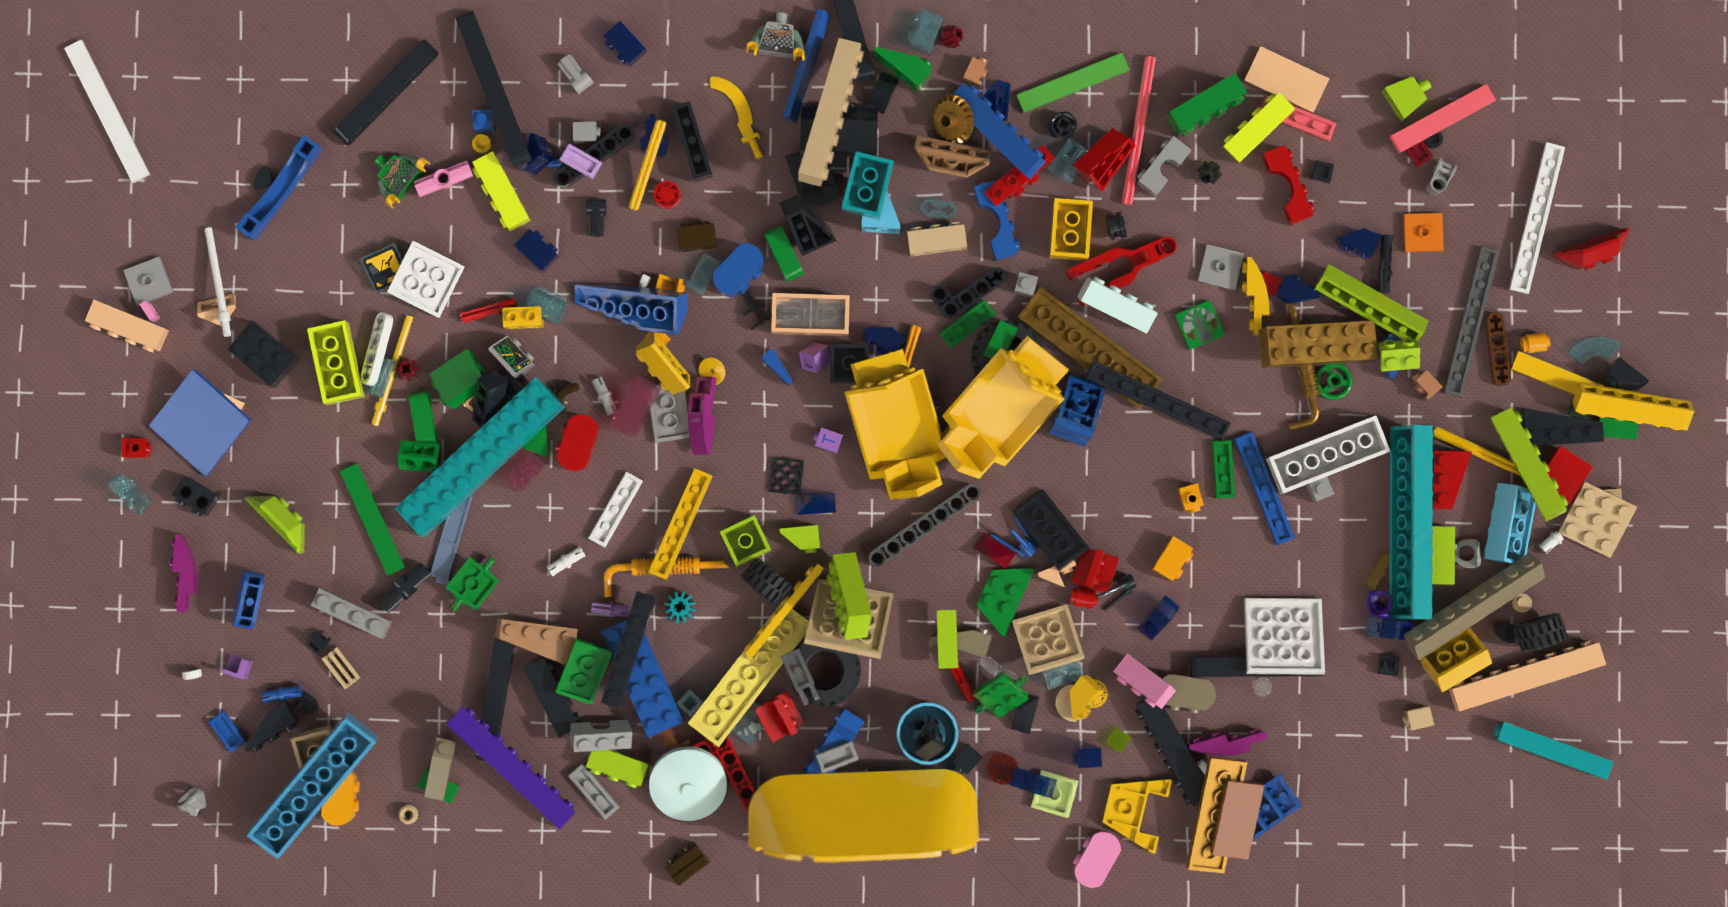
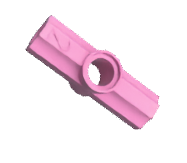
[414,161,474,197]

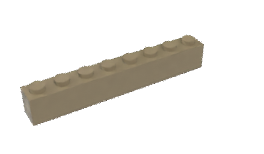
[1404,552,1546,660]

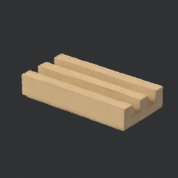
[322,647,361,689]

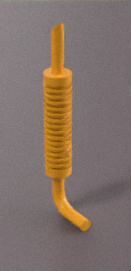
[603,557,730,597]

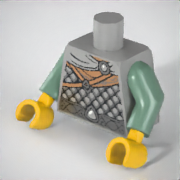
[746,12,805,61]

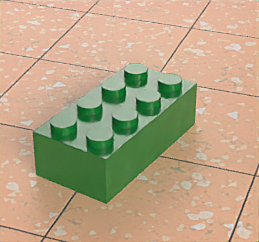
[1166,73,1247,138]

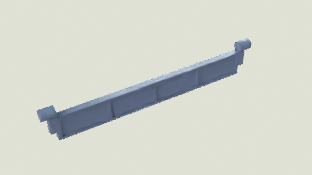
[431,437,474,591]

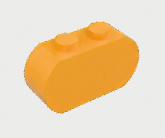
[321,770,360,826]

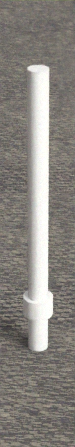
[204,228,231,337]

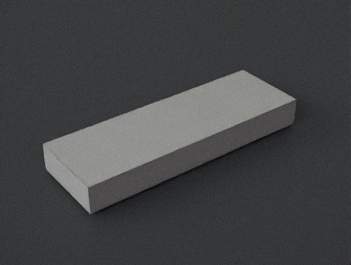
[568,763,620,820]

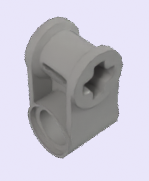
[1426,157,1458,196]

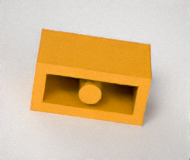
[1152,536,1193,581]

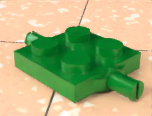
[445,556,500,612]
[973,671,1028,718]

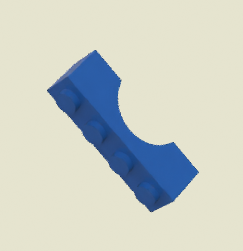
[973,180,1020,262]

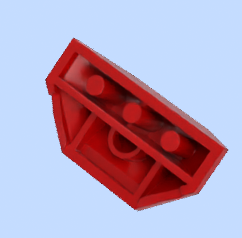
[1552,227,1630,271]

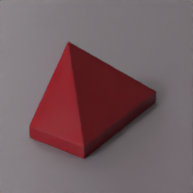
[973,533,1016,569]

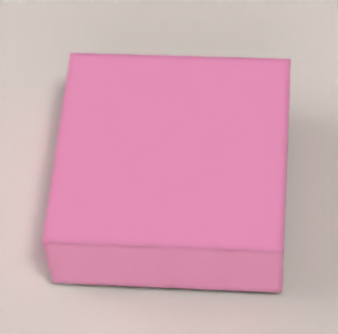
[140,301,160,322]

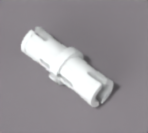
[547,546,586,576]

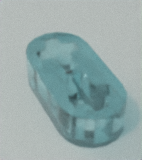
[921,199,957,219]

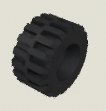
[741,558,793,606]
[1514,613,1568,652]

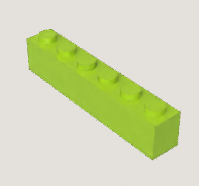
[1315,264,1429,342]
[1491,407,1568,522]

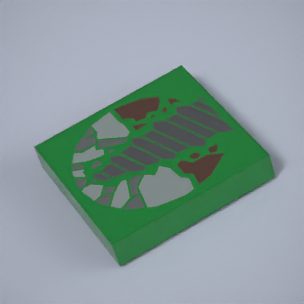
[1174,300,1225,350]

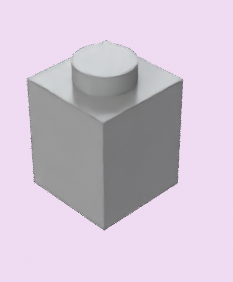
[573,122,601,144]
[1014,272,1038,298]
[1306,477,1334,502]

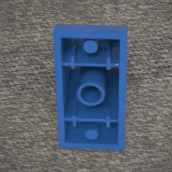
[1048,374,1106,447]

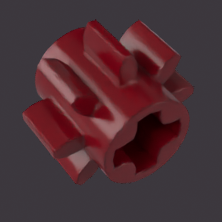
[940,25,963,49]
[395,357,420,382]

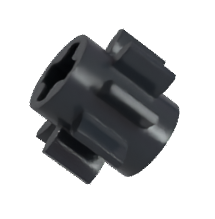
[1197,160,1222,185]

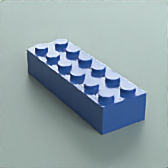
[602,620,685,738]

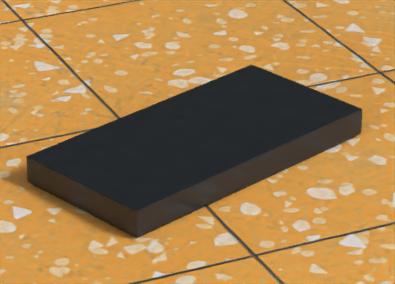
[1012,489,1090,572]

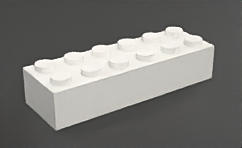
[1266,416,1390,494]

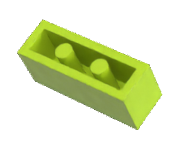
[1432,526,1455,585]
[586,750,650,788]

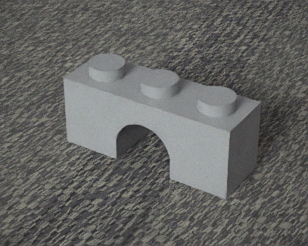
[1137,136,1191,197]
[570,720,632,752]

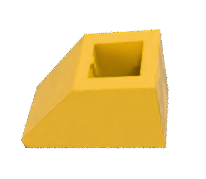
[1070,675,1104,720]

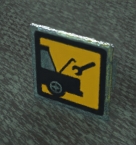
[360,243,403,293]

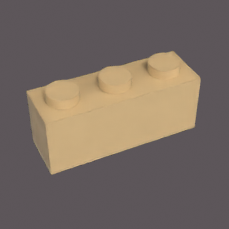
[907,222,967,257]

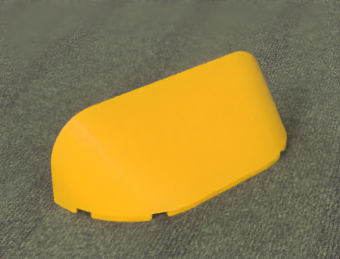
[748,769,979,862]

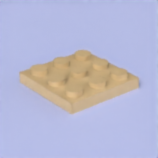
[1557,481,1637,558]
[1012,605,1084,675]

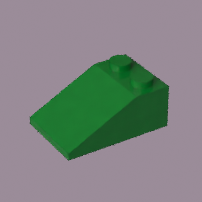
[874,47,933,93]

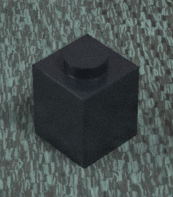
[953,744,983,775]

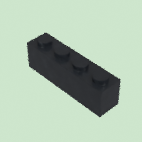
[672,101,713,183]
[524,658,582,738]

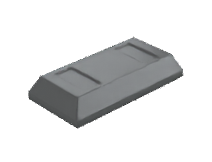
[816,741,859,773]

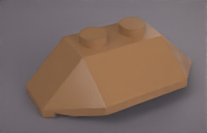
[914,135,992,178]

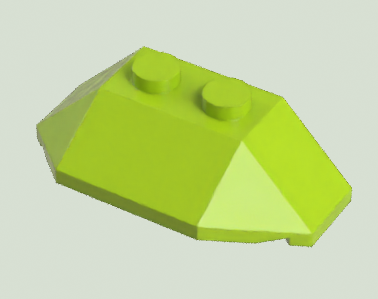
[245,496,305,554]

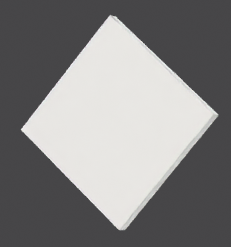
[1244,598,1325,675]

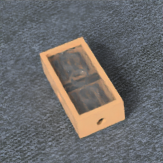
[771,293,850,336]

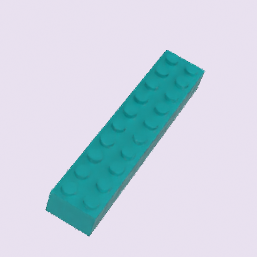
[395,377,565,537]
[1389,425,1433,619]

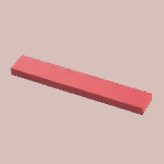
[1389,84,1496,153]

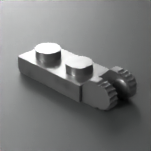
[781,648,820,705]

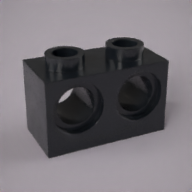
[172,475,220,517]
[908,712,944,761]

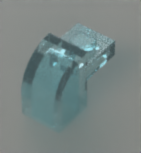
[107,472,153,516]
[676,689,705,717]

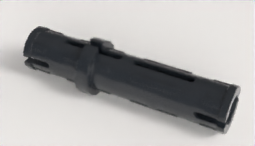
[1377,235,1394,293]

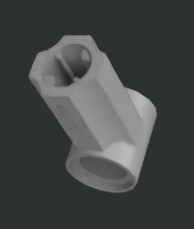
[557,55,594,94]

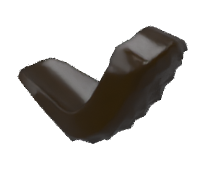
[556,383,579,414]

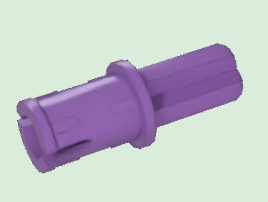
[591,602,630,618]

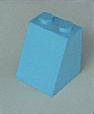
[862,192,900,234]

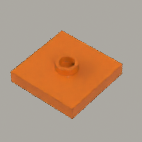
[1403,213,1444,253]

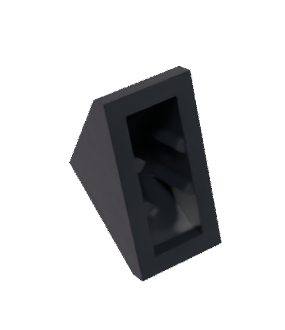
[867,72,900,114]

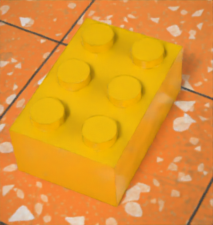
[1049,198,1093,261]
[1420,627,1492,692]

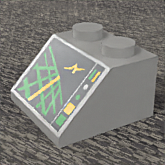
[488,335,535,380]

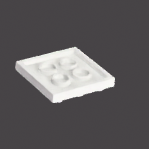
[387,241,464,318]

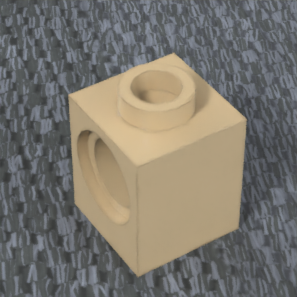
[1402,706,1434,730]

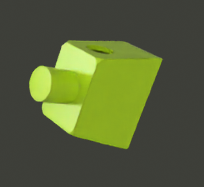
[1381,77,1431,121]

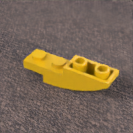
[1242,257,1270,336]

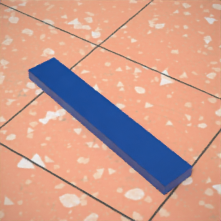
[783,9,831,123]
[1234,432,1295,546]

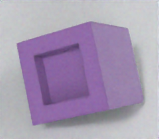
[799,342,830,373]
[222,654,253,679]

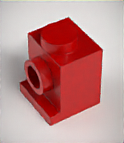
[122,438,152,458]

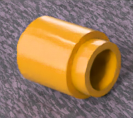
[1520,332,1550,353]

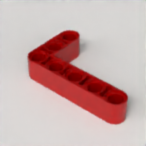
[692,736,756,814]

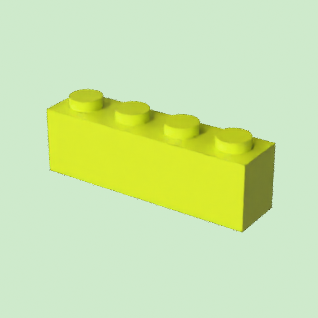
[1223,92,1295,163]
[472,151,531,231]

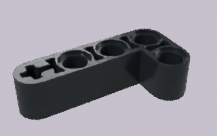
[931,267,1006,320]

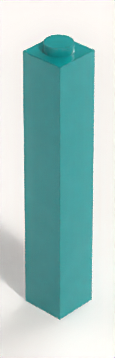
[1493,721,1614,780]

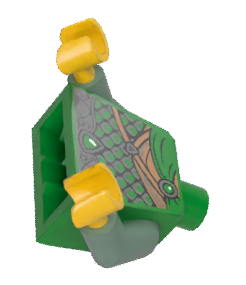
[374,154,430,209]

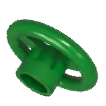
[1315,364,1353,400]

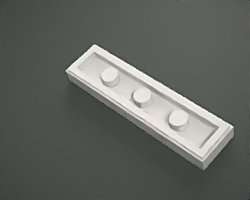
[589,472,643,548]

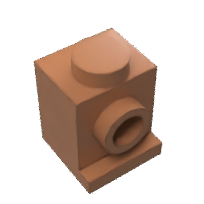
[963,56,988,88]
[1412,370,1443,401]

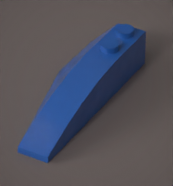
[575,284,688,335]

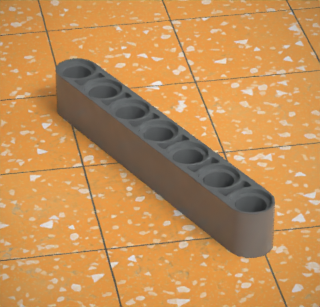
[869,484,981,567]

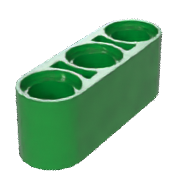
[764,224,804,282]
[409,390,438,444]

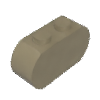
[1161,674,1216,714]

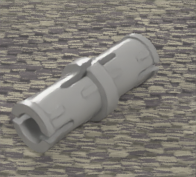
[591,376,618,416]

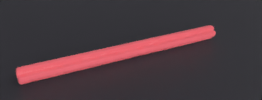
[1122,56,1156,205]

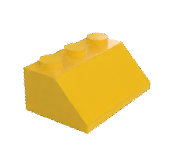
[636,332,690,395]

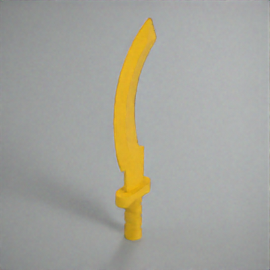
[710,76,763,159]

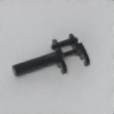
[742,290,772,330]

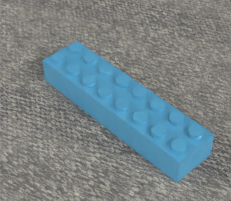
[247,712,378,859]

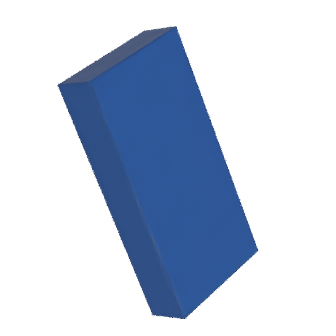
[208,710,247,753]

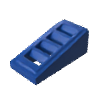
[762,348,792,386]

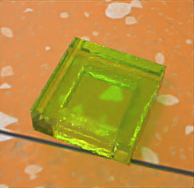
[1105,727,1132,753]

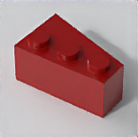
[1432,451,1472,510]

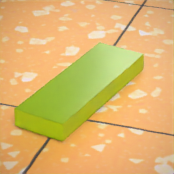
[937,610,958,669]

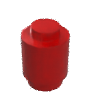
[1070,587,1098,609]

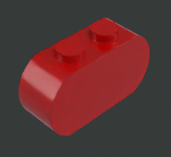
[555,414,600,472]

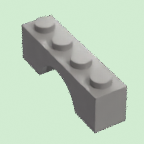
[311,588,392,639]

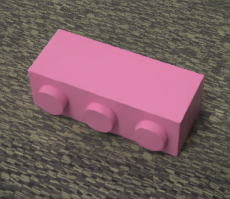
[1113,653,1175,709]

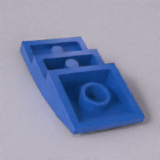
[1252,773,1302,841]

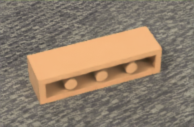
[85,300,169,353]

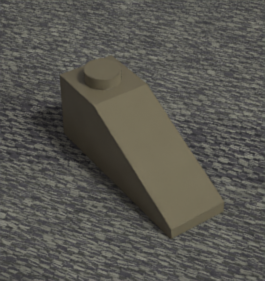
[929,628,992,658]
[424,738,456,801]

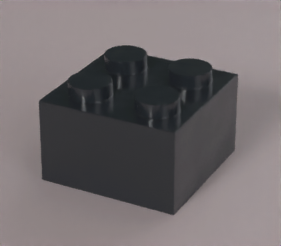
[830,344,869,384]

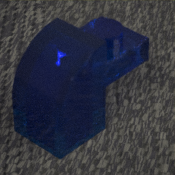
[1365,617,1412,641]

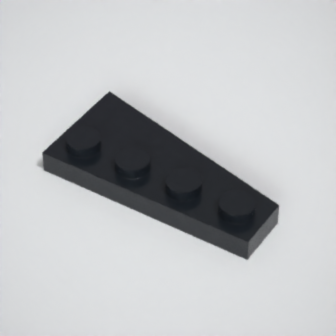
[1523,408,1604,446]

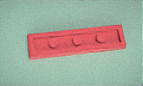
[1261,95,1337,142]

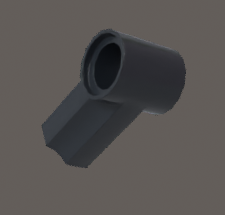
[586,199,607,237]

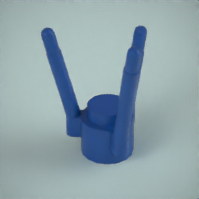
[990,516,1038,559]

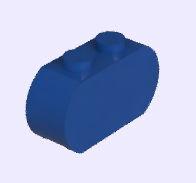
[713,243,764,297]
[232,570,264,630]

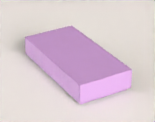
[559,144,602,180]

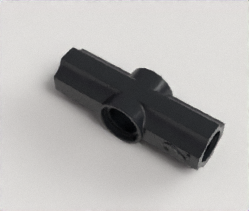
[378,562,432,613]

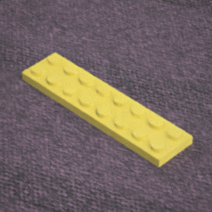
[688,601,809,748]

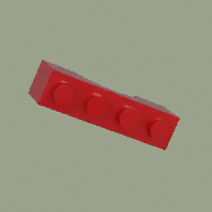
[1261,145,1315,226]

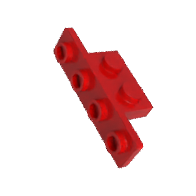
[985,145,1054,206]

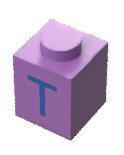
[813,427,843,454]

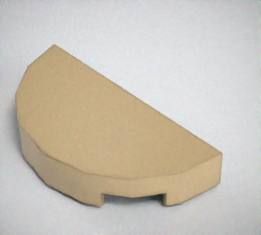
[1055,683,1077,722]

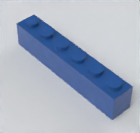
[953,83,1046,179]

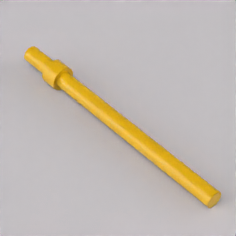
[371,315,413,426]

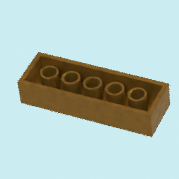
[1258,321,1378,368]

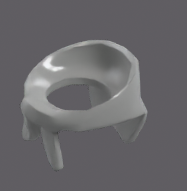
[1455,539,1482,568]
[176,787,207,816]

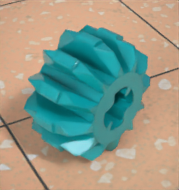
[664,591,697,623]

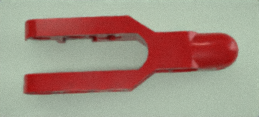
[1065,236,1177,306]

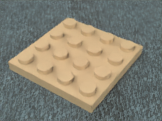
[804,578,894,659]

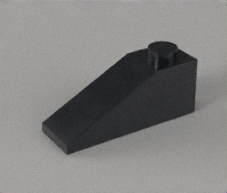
[472,370,507,428]

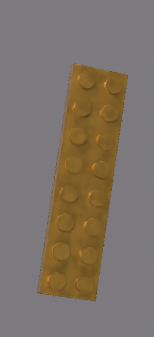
[1017,287,1163,410]

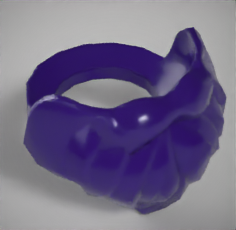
[1366,590,1393,619]

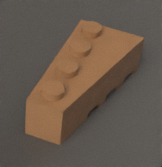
[495,618,578,665]

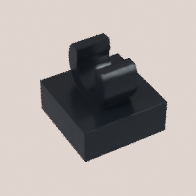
[305,630,331,657]
[1377,655,1400,677]

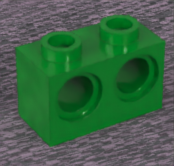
[398,440,440,473]

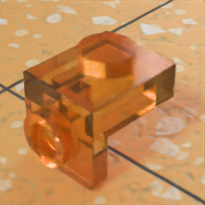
[661,728,691,750]

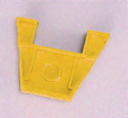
[1102,779,1172,854]

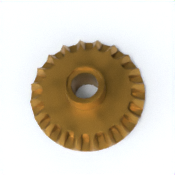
[931,95,974,144]

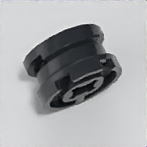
[1050,111,1077,140]
[1106,211,1127,241]

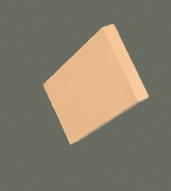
[1244,46,1329,114]

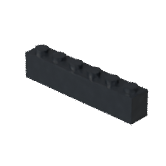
[601,591,657,709]
[1134,699,1204,807]

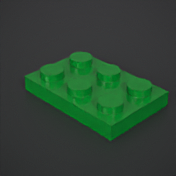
[555,638,613,705]

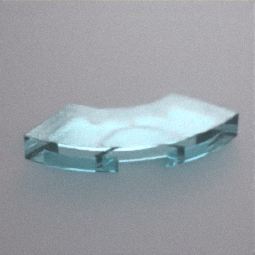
[1567,337,1621,364]

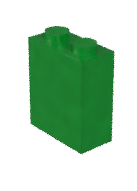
[430,349,486,410]

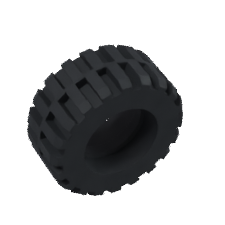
[971,319,1044,375]
[787,639,861,707]

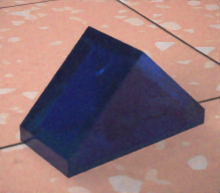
[521,133,555,175]

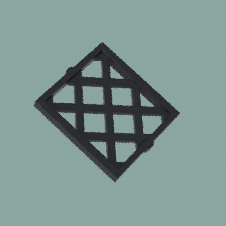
[769,458,804,495]

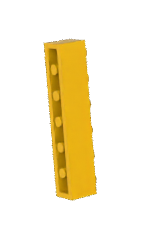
[1572,382,1694,430]

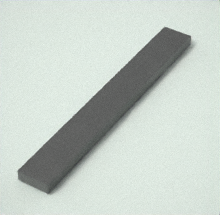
[1443,246,1499,398]

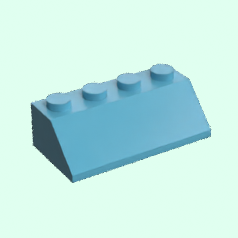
[1484,483,1536,564]

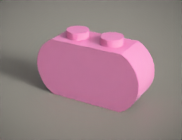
[1073,831,1121,888]

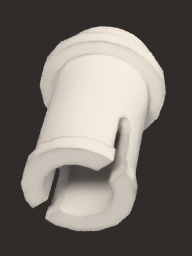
[1538,531,1563,554]

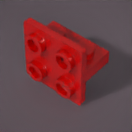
[1071,549,1119,593]
[754,691,804,742]

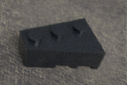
[779,195,837,256]

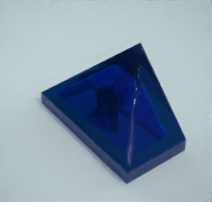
[982,80,1011,121]
[797,494,836,515]

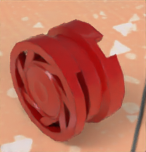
[653,181,681,209]

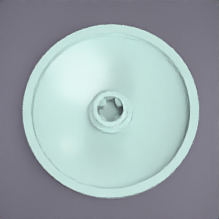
[649,747,727,821]

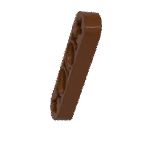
[1485,312,1511,387]

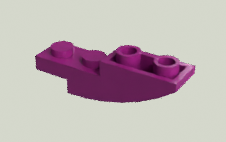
[688,377,717,455]
[170,534,198,612]
[1187,729,1267,756]

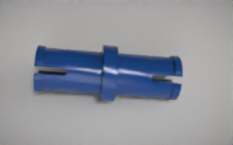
[262,685,303,703]

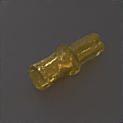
[1365,553,1390,590]

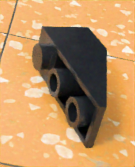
[245,701,299,753]

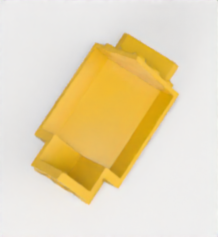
[937,336,1069,479]
[844,349,946,500]

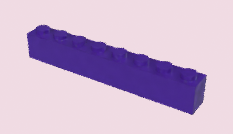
[446,706,576,830]

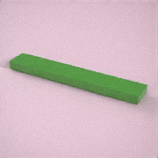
[1016,53,1129,113]

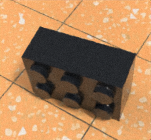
[785,151,841,210]
[227,320,300,388]

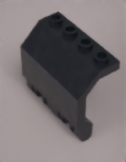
[800,104,878,173]

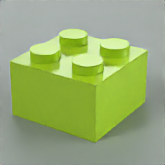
[720,515,772,567]

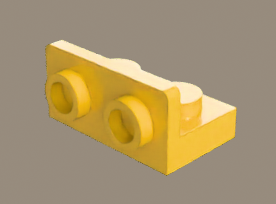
[502,306,544,329]

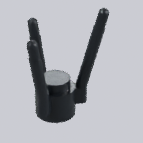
[1097,573,1137,611]

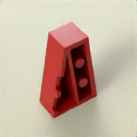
[1073,128,1135,191]

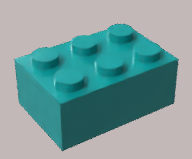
[842,152,894,220]

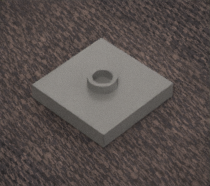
[1197,244,1244,291]
[123,257,174,306]

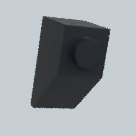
[1599,357,1649,391]

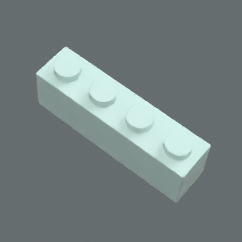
[1077,277,1158,333]

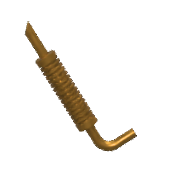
[1287,303,1321,431]

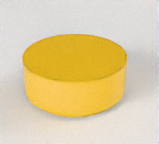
[472,134,492,154]

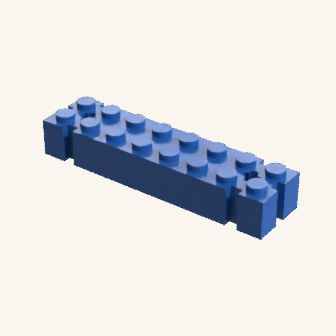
[803,709,865,774]

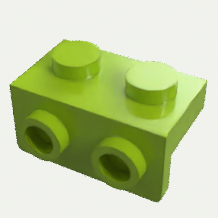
[1378,338,1420,372]

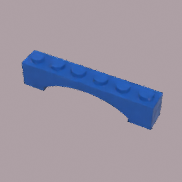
[235,135,323,242]

